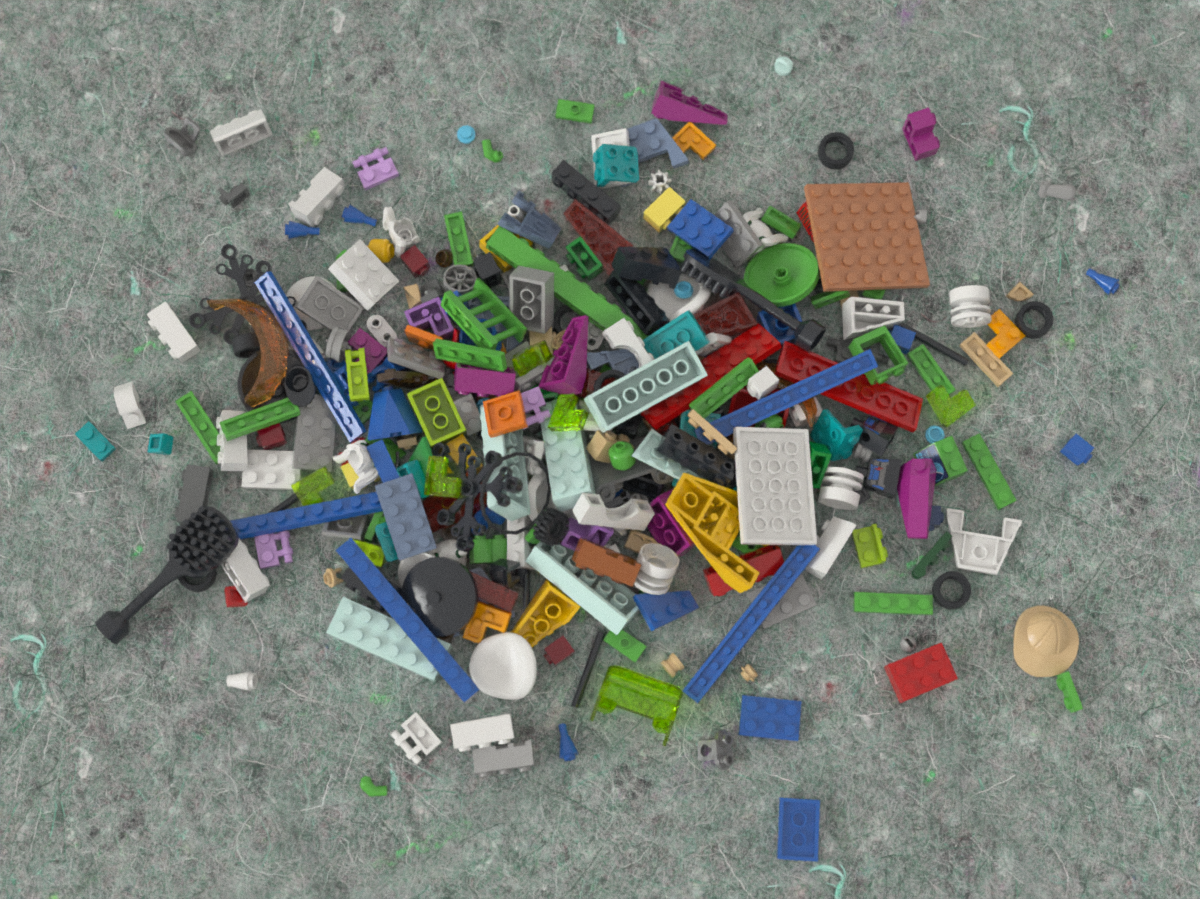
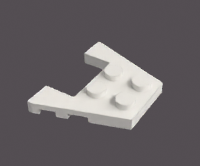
[945,508,1022,575]

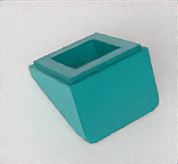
[147,433,174,455]

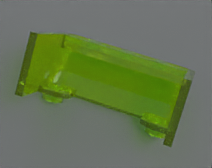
[590,665,683,747]

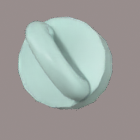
[774,57,793,76]

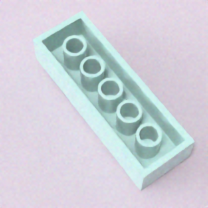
[584,341,708,433]
[539,395,595,512]
[480,405,531,521]
[526,541,639,635]
[326,597,452,682]

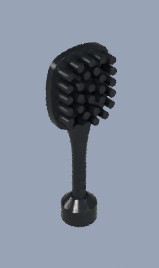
[681,249,826,353]
[95,506,239,645]

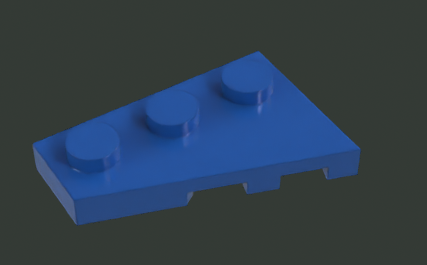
[632,591,699,632]

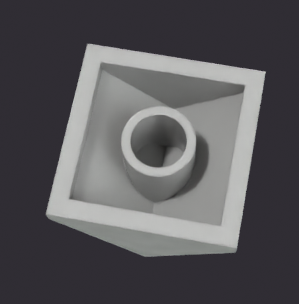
[322,514,368,542]

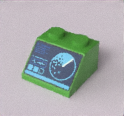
[913,436,968,487]

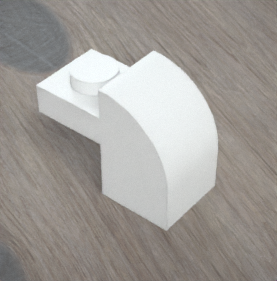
[114,381,146,429]
[789,397,823,427]

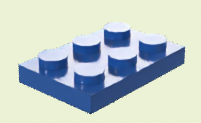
[667,199,734,259]
[739,695,802,741]
[777,798,820,862]

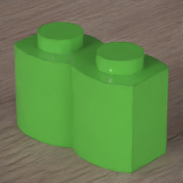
[469,535,507,564]

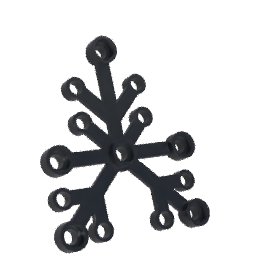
[189,244,307,344]
[432,442,523,552]

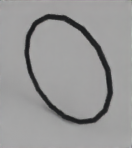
[480,452,551,535]

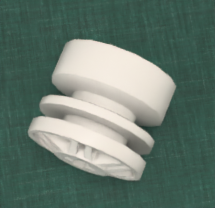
[949,285,992,328]
[818,467,864,510]
[634,543,680,595]

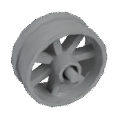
[442,264,477,295]
[325,326,351,363]

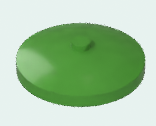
[744,243,820,307]

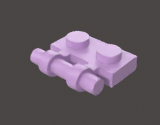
[352,147,399,191]
[516,386,551,431]
[254,530,293,569]

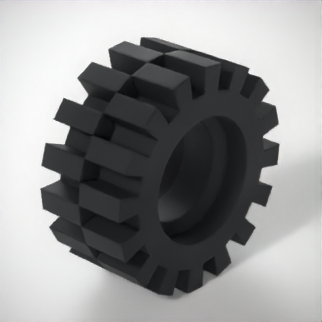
[533,507,569,546]

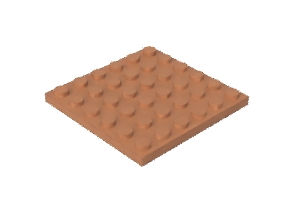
[804,182,930,292]

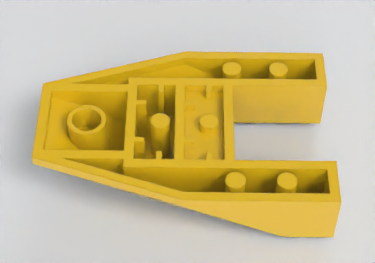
[665,473,767,593]

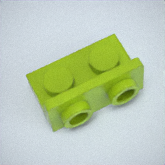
[851,524,888,569]
[349,538,387,567]

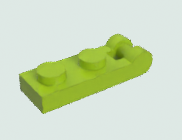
[345,348,370,402]

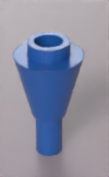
[342,205,377,227]
[285,220,320,239]
[1086,268,1120,295]
[558,723,579,761]

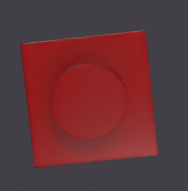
[224,586,248,608]

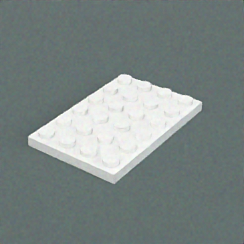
[733,427,817,545]

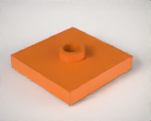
[405,325,443,351]
[483,390,528,438]

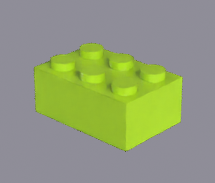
[407,378,466,449]

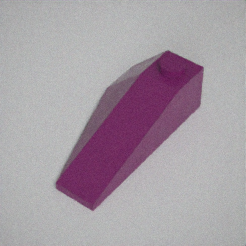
[651,80,728,125]
[539,315,588,396]
[897,459,937,539]

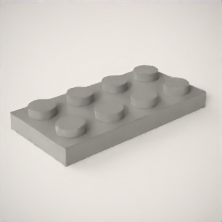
[292,394,336,473]

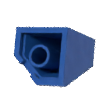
[368,386,423,441]

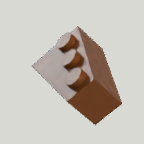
[572,537,641,587]

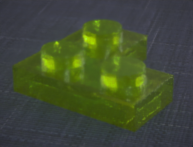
[926,385,976,427]
[548,394,588,432]
[424,456,462,498]
[291,466,335,506]

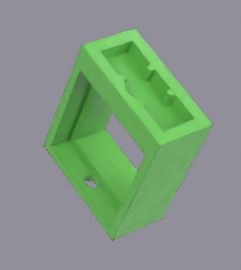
[848,325,908,385]

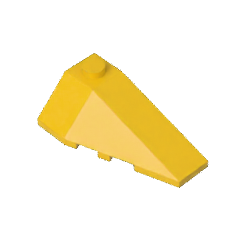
[511,579,581,647]

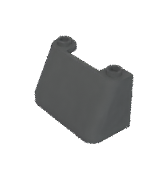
[589,434,674,503]

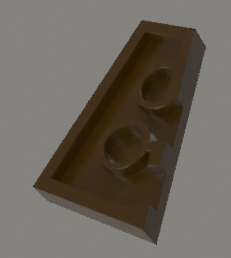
[377,369,438,390]

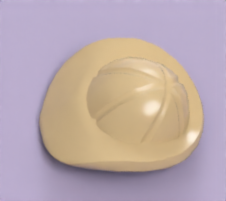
[1013,605,1079,677]

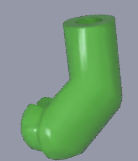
[482,139,503,163]
[360,776,388,797]

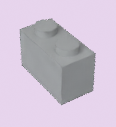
[451,393,482,436]

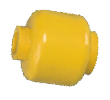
[367,239,395,263]

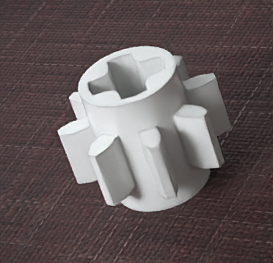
[648,170,672,195]

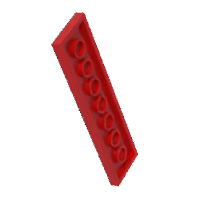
[640,323,782,430]
[774,341,923,433]

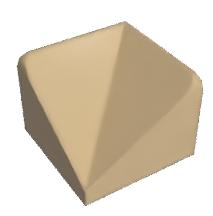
[403,284,422,309]

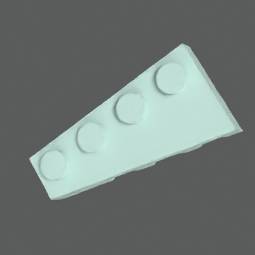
[632,429,710,482]

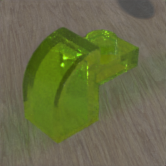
[512,340,553,376]

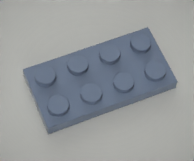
[375,473,437,561]

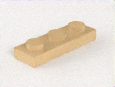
[959,332,1013,387]
[687,409,737,455]

